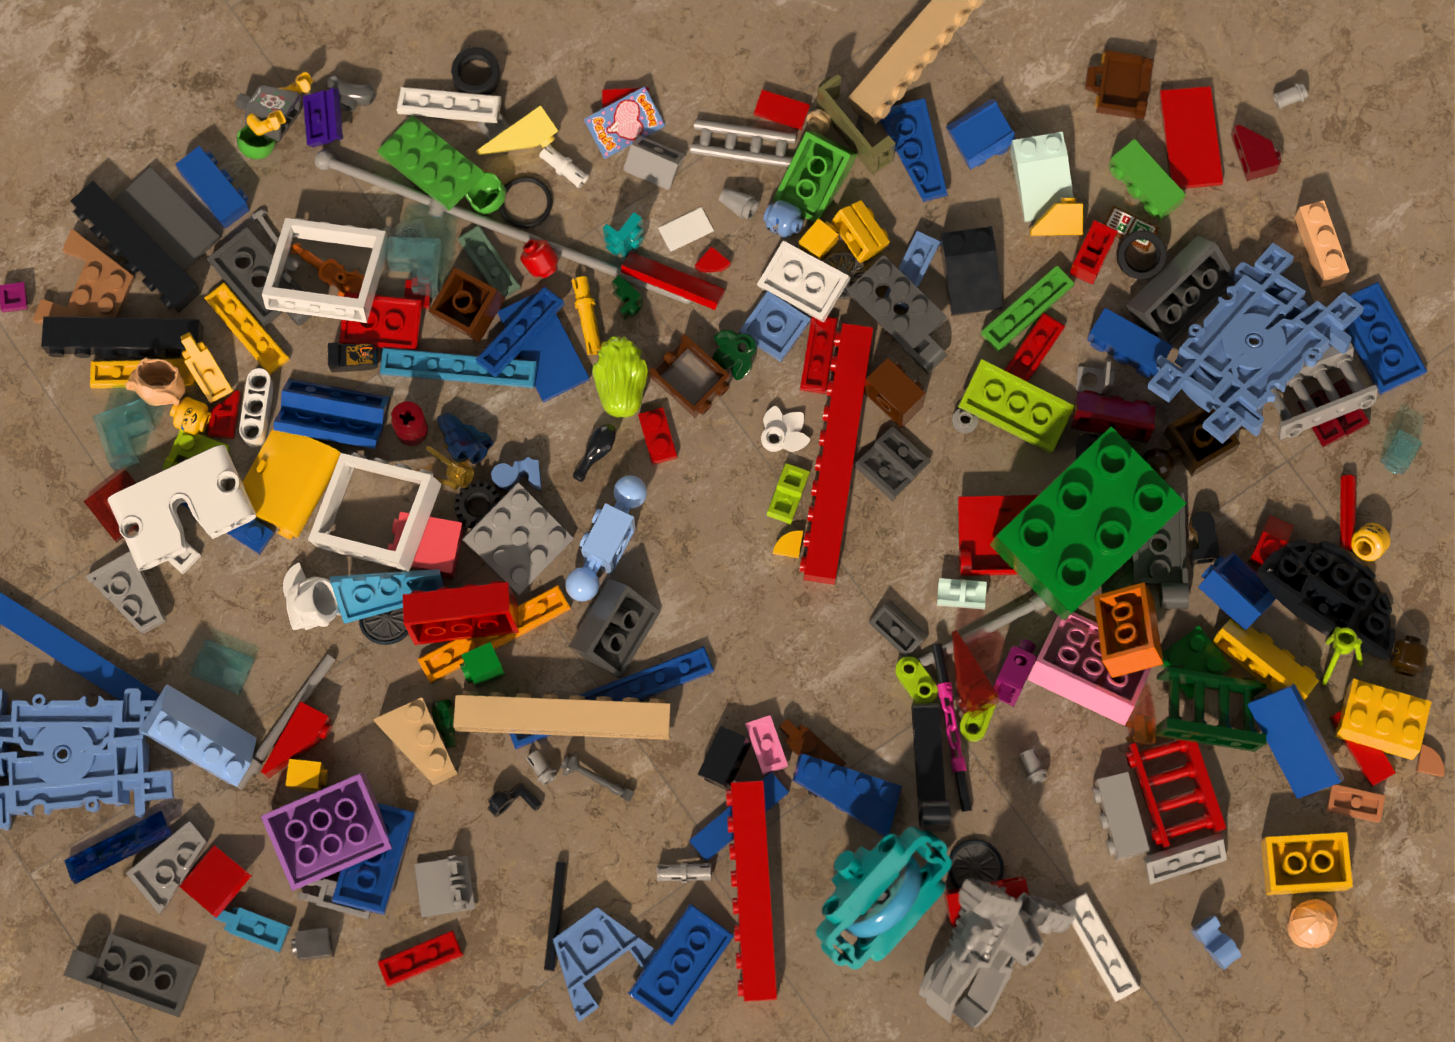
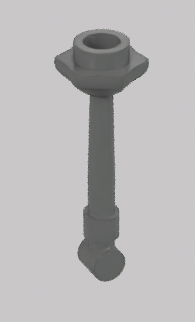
[560,751,634,802]

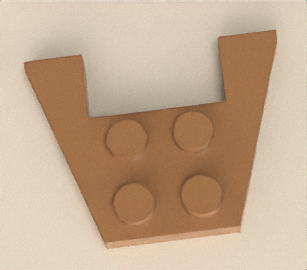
[32,229,135,324]

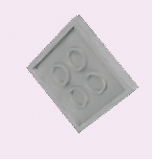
[462,483,574,595]

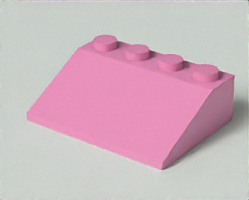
[1027,612,1152,726]

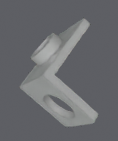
[1076,361,1114,395]

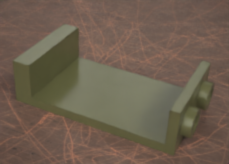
[817,74,895,175]

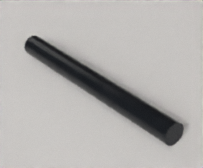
[544,862,567,971]

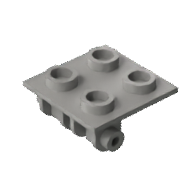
[414,855,475,918]

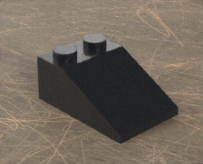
[940,226,1003,316]

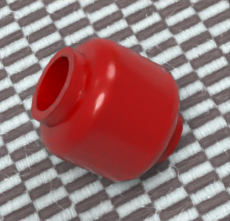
[520,239,559,278]

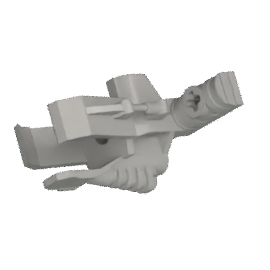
[919,878,1075,1028]

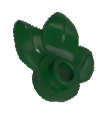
[712,330,757,380]

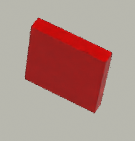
[179,845,252,918]

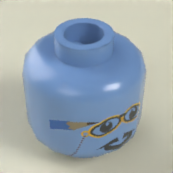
[763,200,804,238]

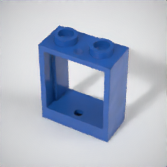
[1198,552,1276,631]

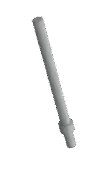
[918,594,1046,667]
[235,654,335,791]

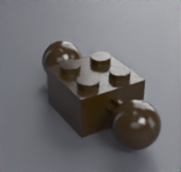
[1142,407,1263,480]

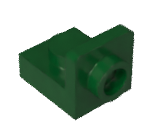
[612,275,643,320]

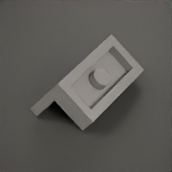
[623,135,686,190]

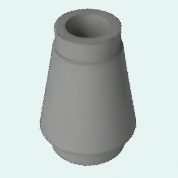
[719,188,759,220]

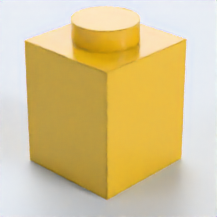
[798,219,838,261]
[285,759,328,792]

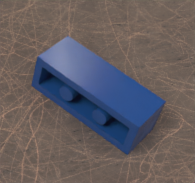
[175,146,250,229]
[1087,308,1173,378]

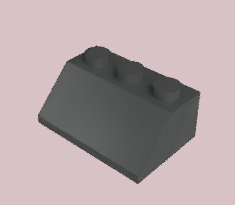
[568,579,661,679]

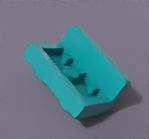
[603,212,644,258]

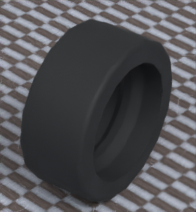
[451,47,501,95]
[1116,230,1167,279]

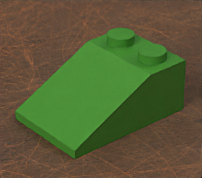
[773,131,858,223]

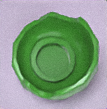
[237,125,276,160]
[465,172,506,214]

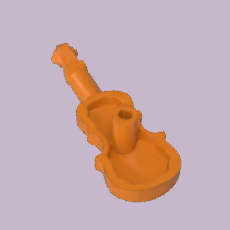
[290,243,365,297]

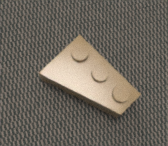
[373,697,457,785]

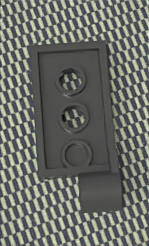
[207,227,313,327]
[846,255,947,374]
[1132,493,1189,609]
[63,933,200,1018]

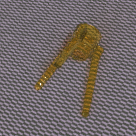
[426,444,474,490]

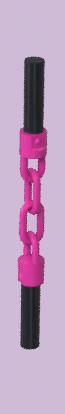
[932,643,972,812]

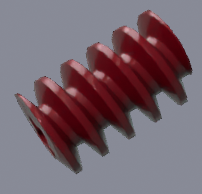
[391,401,428,446]

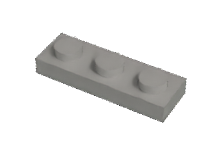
[1143,833,1227,884]

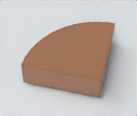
[1416,744,1445,777]

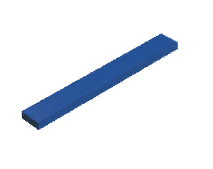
[0,592,160,701]
[509,646,714,749]

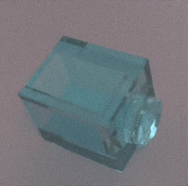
[1380,430,1423,475]

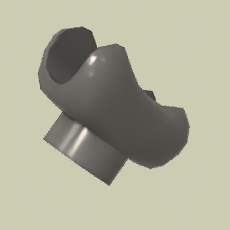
[327,76,376,112]

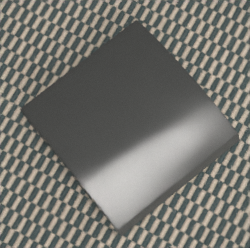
[854,426,931,501]

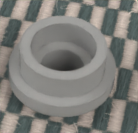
[952,408,978,434]

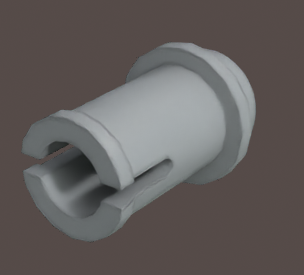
[1273,83,1308,109]
[1019,748,1047,785]
[526,750,557,786]

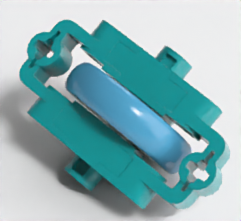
[816,827,952,969]

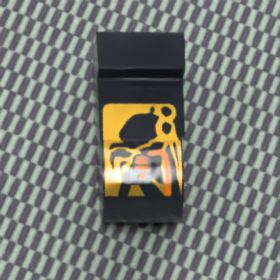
[328,343,378,373]
[1189,511,1220,565]

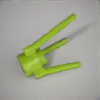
[1322,627,1363,686]

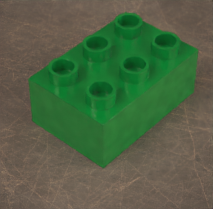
[990,426,1187,621]

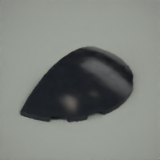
[1256,540,1395,660]

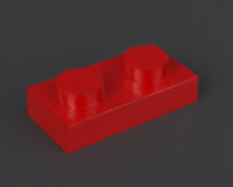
[638,407,677,465]

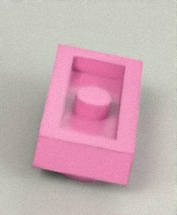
[745,715,788,775]

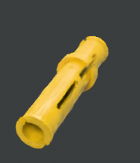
[571,276,602,355]

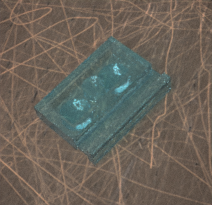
[190,639,255,695]

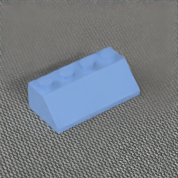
[139,684,257,787]

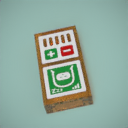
[1104,205,1160,252]

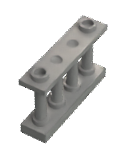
[1271,342,1378,440]

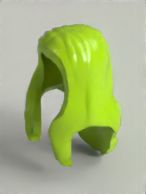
[592,336,648,418]

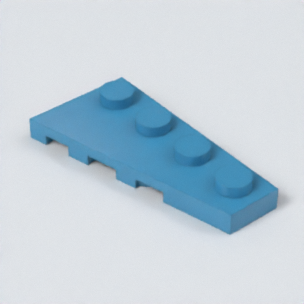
[329,569,445,624]

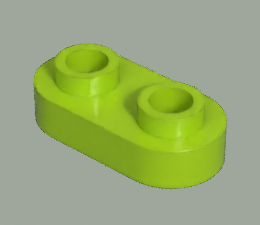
[895,656,938,703]
[960,689,996,742]

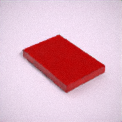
[339,292,423,351]

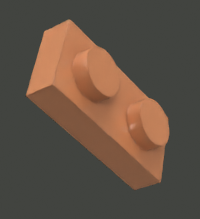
[1326,785,1385,823]

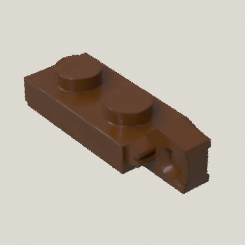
[779,719,846,767]

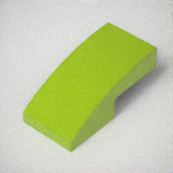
[766,463,810,524]

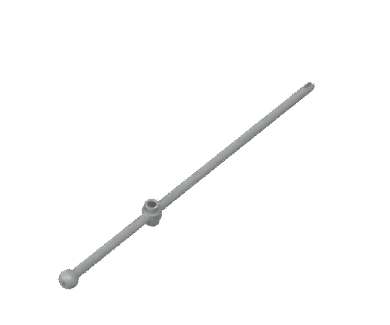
[314,150,692,304]

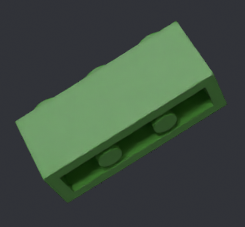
[1109,139,1186,222]

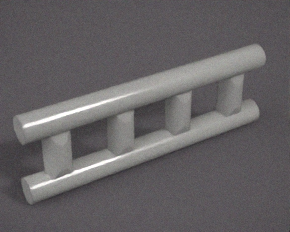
[690,119,796,167]

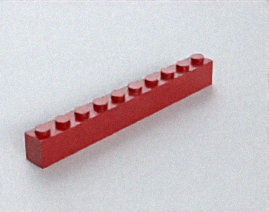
[799,323,873,585]

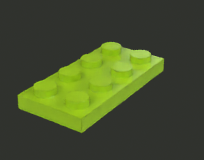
[958,359,1075,453]

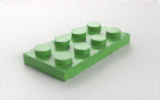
[377,115,484,211]

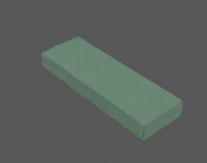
[458,225,521,298]

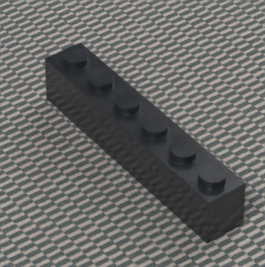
[70,181,202,313]
[41,316,203,359]

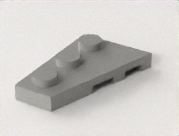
[85,551,167,634]
[126,821,208,915]

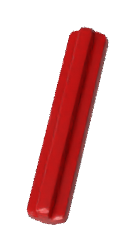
[1340,475,1356,552]

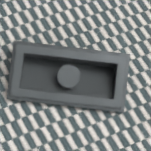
[868,601,928,657]

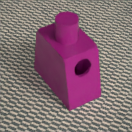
[991,639,1037,707]

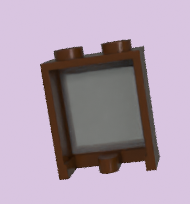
[649,334,730,419]

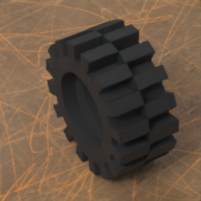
[454,481,501,529]

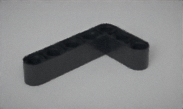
[911,702,951,833]

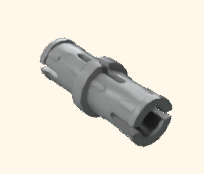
[657,862,712,883]

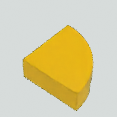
[773,531,803,558]

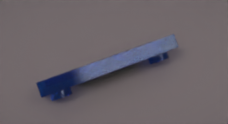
[64,811,172,885]

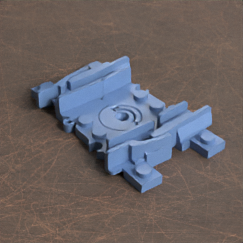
[1148,243,1364,444]
[0,688,174,831]

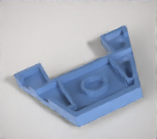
[553,907,656,1021]

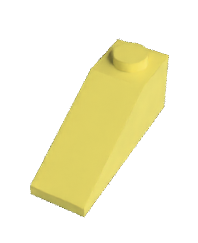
[475,106,558,156]

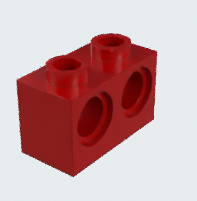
[1070,220,1118,285]

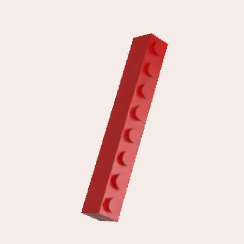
[726,781,777,1002]

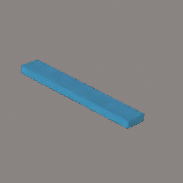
[380,348,537,388]

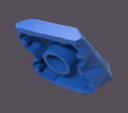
[946,99,1016,169]

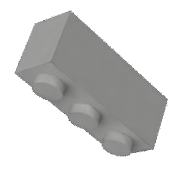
[1092,772,1150,861]

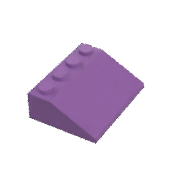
[261,771,392,891]

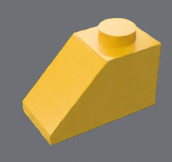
[1029,197,1083,236]

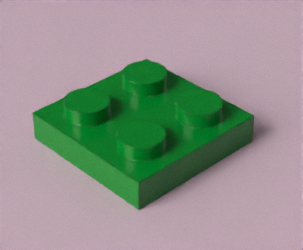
[1161,626,1232,700]

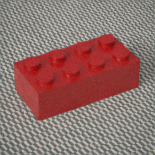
[403,581,519,645]

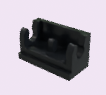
[698,726,751,790]

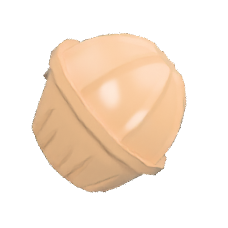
[1287,899,1338,948]

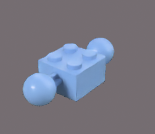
[565,475,647,601]

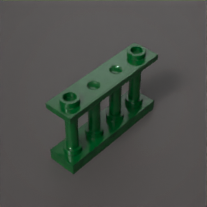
[1156,665,1267,752]

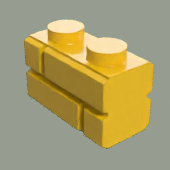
[831,200,890,263]

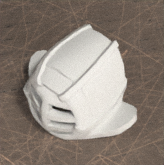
[286,577,341,630]

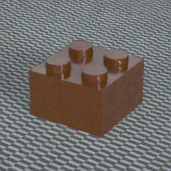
[428,267,506,343]
[864,358,926,428]

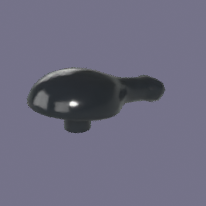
[573,424,616,482]

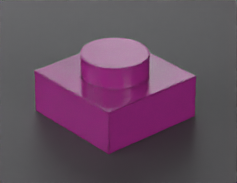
[0,282,28,313]

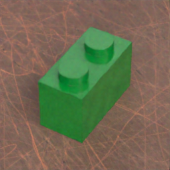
[459,642,505,689]

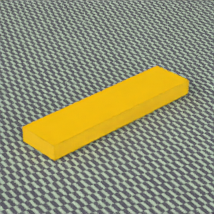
[204,282,290,375]
[90,359,195,388]

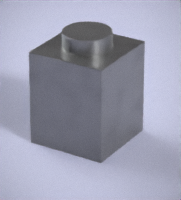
[291,928,334,961]

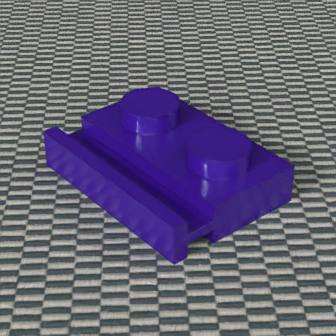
[303,88,343,147]

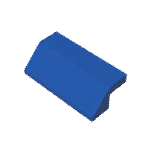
[273,378,390,449]

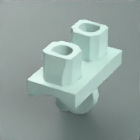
[937,578,987,609]

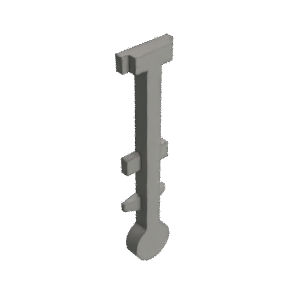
[250,208,299,272]

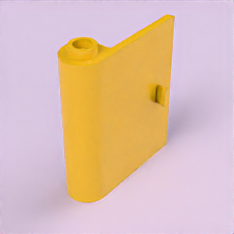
[243,428,341,540]

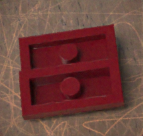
[1297,378,1370,448]

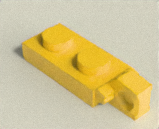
[180,332,233,403]

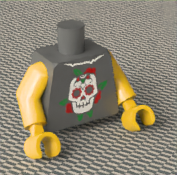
[236,72,313,142]

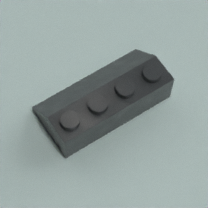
[1126,236,1235,345]

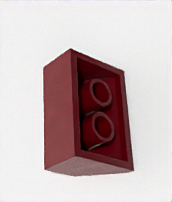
[1070,390,1156,443]

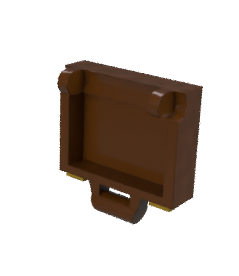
[1085,50,1154,120]

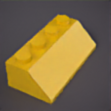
[1212,618,1319,701]

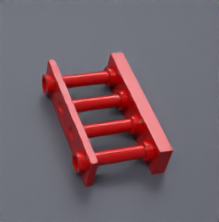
[1125,739,1226,850]

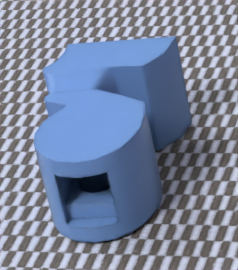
[491,457,542,492]
[1190,916,1242,970]

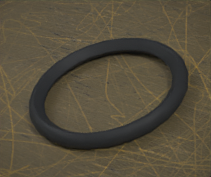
[499,176,553,228]

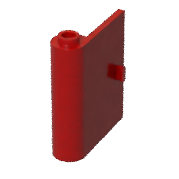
[958,494,1039,576]

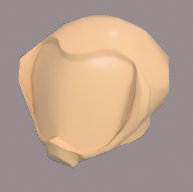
[125,357,185,406]

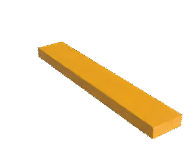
[417,585,571,684]

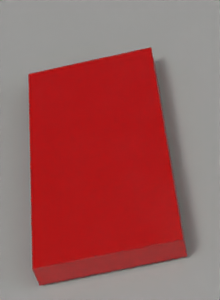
[1159,86,1223,189]

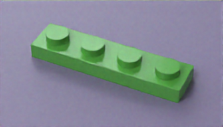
[981,266,1075,353]

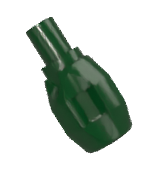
[432,699,456,748]

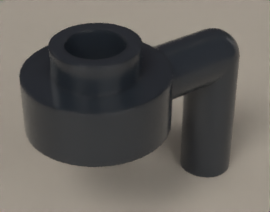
[488,783,542,817]

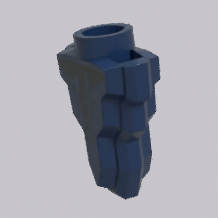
[437,413,494,464]

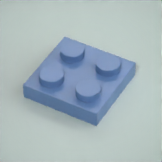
[739,291,811,362]

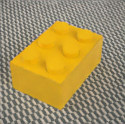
[1335,678,1431,760]
[1261,832,1353,895]

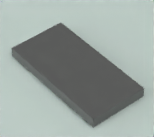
[113,167,221,272]

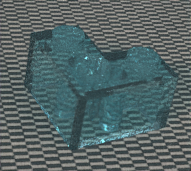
[387,237,444,298]
[93,398,156,471]

